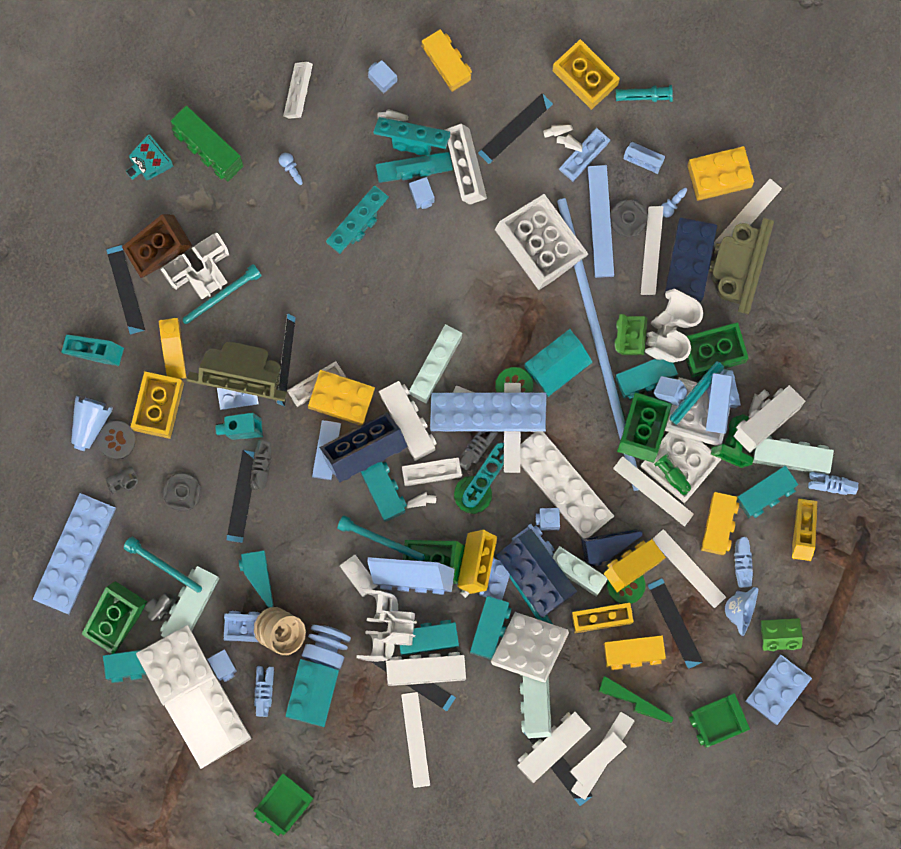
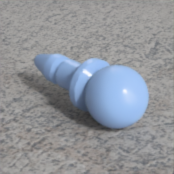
[279,152,303,185]
[661,188,687,218]

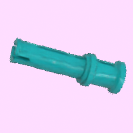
[616,85,673,102]

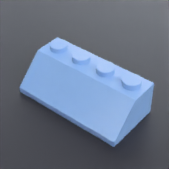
[368,557,455,595]

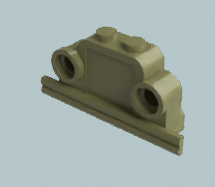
[709,218,774,315]
[187,342,287,402]

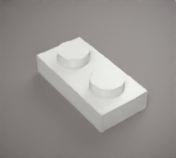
[340,555,378,597]

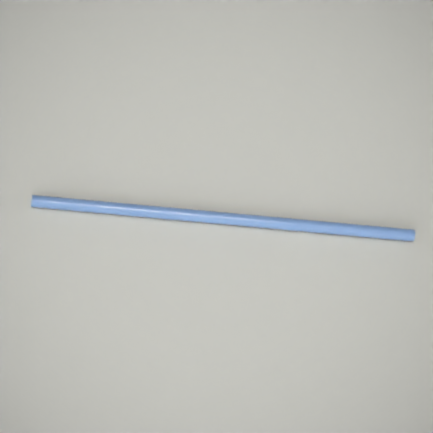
[557,198,639,491]

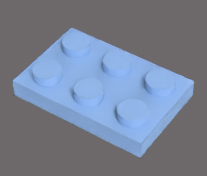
[745,655,812,725]

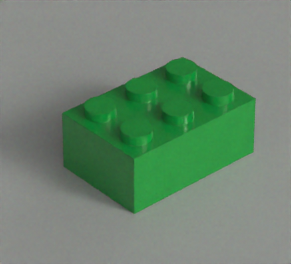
[686,322,749,378]
[617,393,672,463]

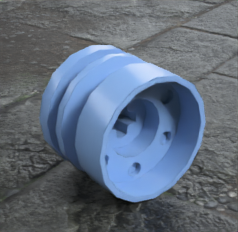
[302,625,351,669]

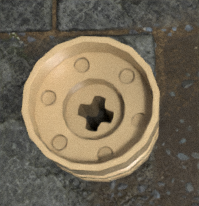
[254,607,306,655]

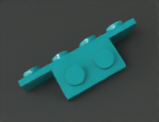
[373,117,451,156]
[376,152,453,183]
[326,186,389,254]

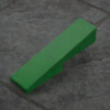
[598,676,673,723]

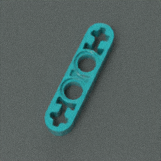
[462,443,504,507]

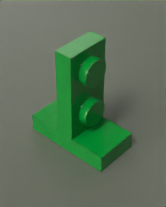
[710,414,754,468]

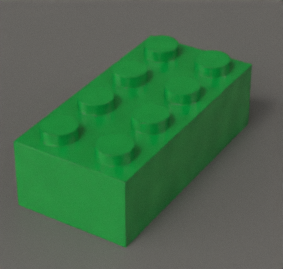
[170,106,243,182]

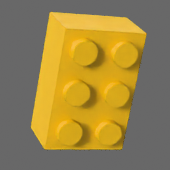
[552,39,620,110]
[687,146,754,201]
[308,370,375,426]
[131,371,184,439]

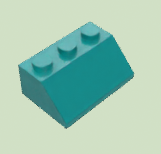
[524,329,593,397]
[285,659,339,727]

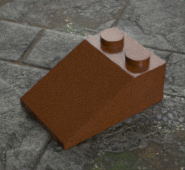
[122,214,193,278]

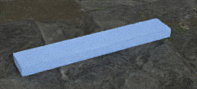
[588,165,614,278]

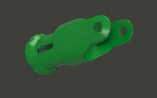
[654,454,691,495]

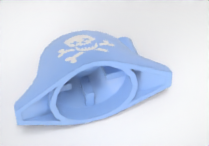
[725,587,759,636]

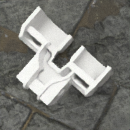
[160,233,229,299]
[645,289,703,363]
[357,590,417,662]

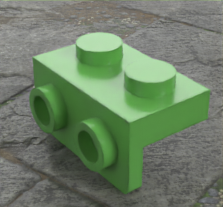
[614,314,648,355]
[760,618,803,651]

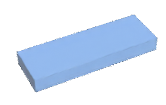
[559,128,610,182]
[706,373,733,434]
[312,420,341,480]

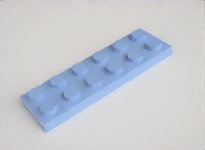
[430,393,547,431]
[33,493,116,615]

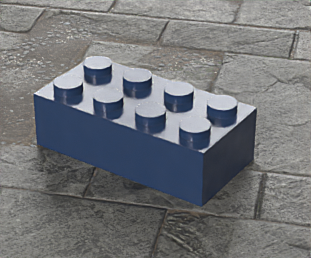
[664,217,717,302]
[319,412,408,482]
[496,529,577,618]

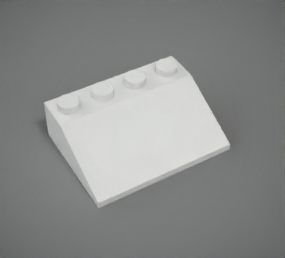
[495,194,588,290]
[165,672,252,769]

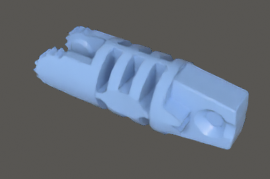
[808,472,859,495]
[734,537,753,588]
[254,666,274,717]

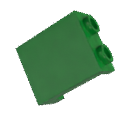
[689,693,750,748]
[253,774,314,836]

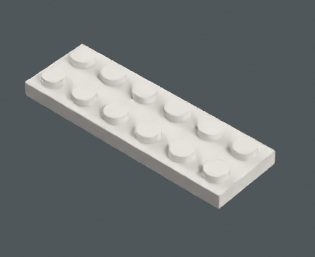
[520,431,614,539]

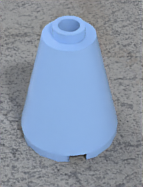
[71,396,113,451]

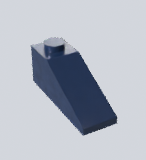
[581,529,642,566]

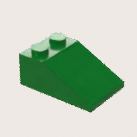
[402,540,465,584]
[82,581,147,654]

